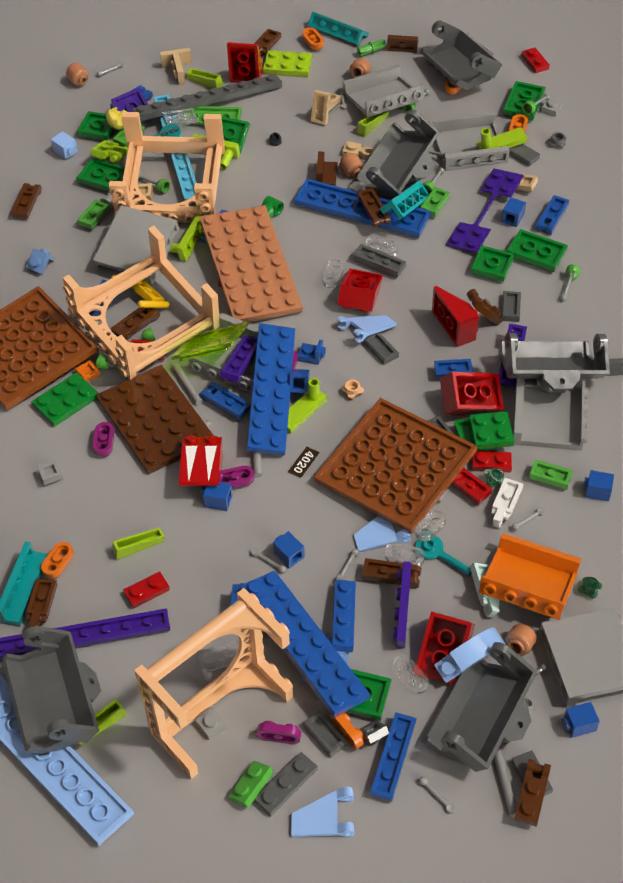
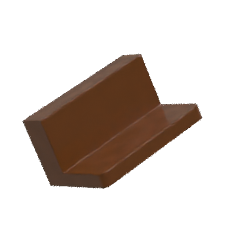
[387,35,419,53]
[316,151,338,186]

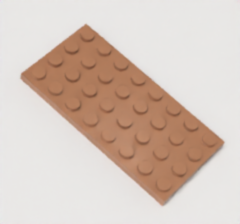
[200,205,303,322]

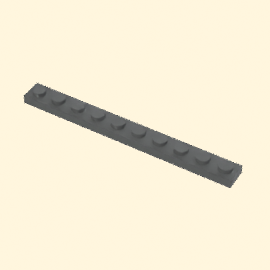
[132,74,282,121]

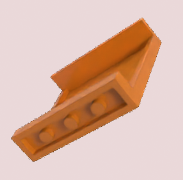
[478,533,582,620]

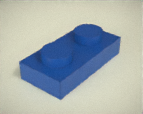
[434,359,473,380]

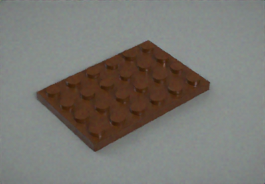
[96,364,213,475]

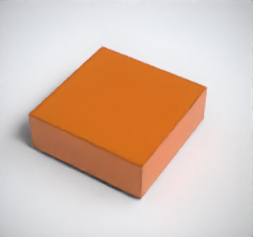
[75,360,100,382]

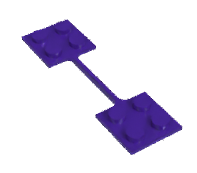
[446,168,524,253]

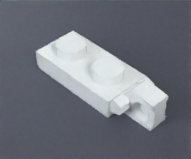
[491,478,524,529]

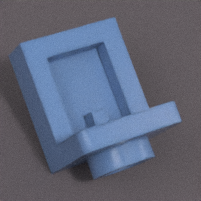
[26,248,55,275]

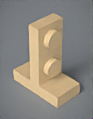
[160,48,192,85]
[311,90,341,125]

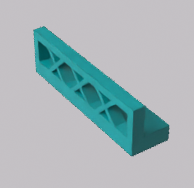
[307,11,369,45]
[380,180,429,220]
[0,541,47,627]

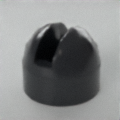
[269,132,282,146]

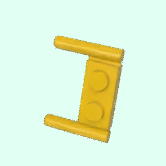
[111,275,170,308]

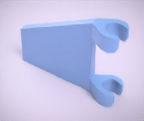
[337,315,397,343]
[354,516,411,552]
[291,787,354,837]

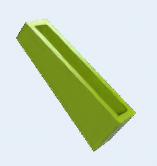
[185,68,223,89]
[357,111,389,137]
[112,527,164,560]
[79,698,128,745]

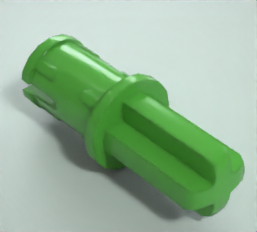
[357,39,386,57]

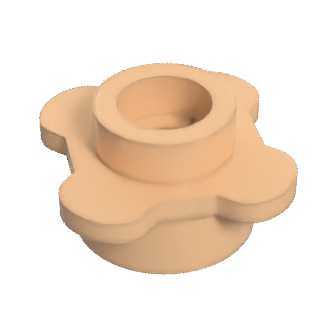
[342,380,364,399]

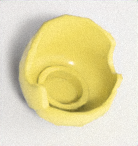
[106,107,127,130]

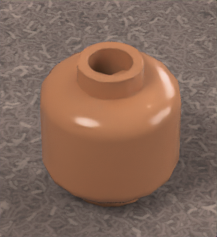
[349,58,371,78]
[66,63,89,86]
[339,153,364,177]
[505,624,537,656]

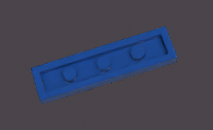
[332,579,356,652]
[370,712,417,802]

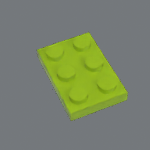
[263,50,313,77]

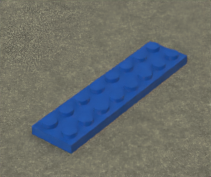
[294,179,431,238]
[246,323,295,456]
[239,571,370,718]

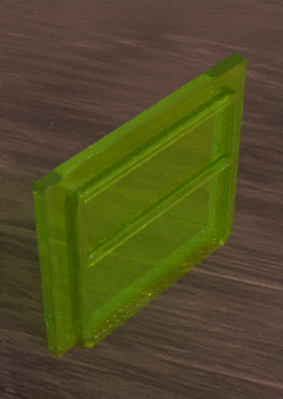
[171,321,249,361]

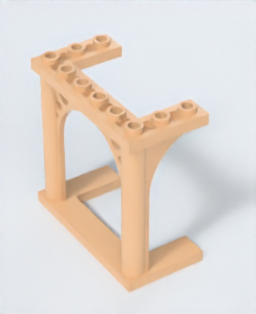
[109,112,225,223]
[63,225,220,380]
[134,588,293,779]

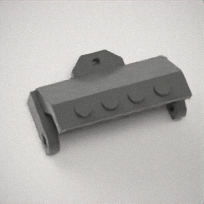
[420,20,502,90]
[354,109,440,200]
[499,333,610,393]
[2,626,101,754]
[423,642,538,772]

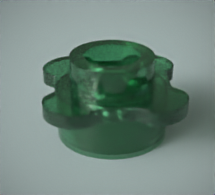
[484,468,504,487]
[578,577,602,599]

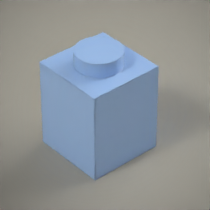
[51,131,78,160]

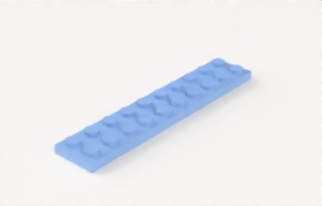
[0,675,134,846]

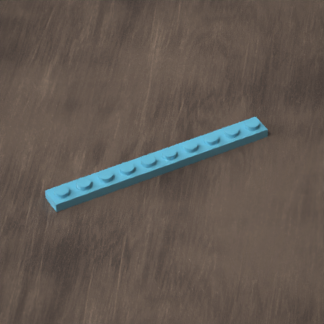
[154,94,197,201]

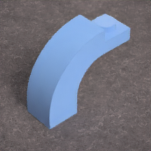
[434,627,506,683]

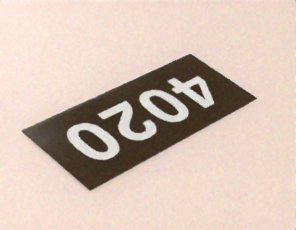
[288,446,320,478]

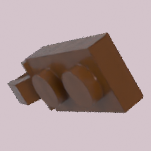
[254,29,281,57]
[26,579,58,628]

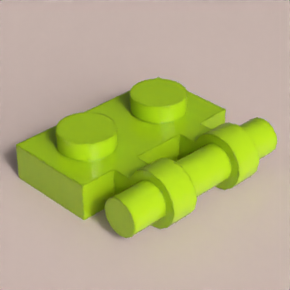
[90,140,128,163]

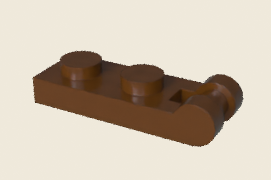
[11,183,42,219]
[357,188,391,227]
[467,289,503,326]
[111,307,160,340]
[362,558,422,589]
[514,759,551,827]

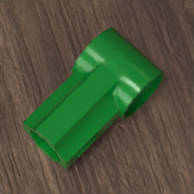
[262,196,284,219]

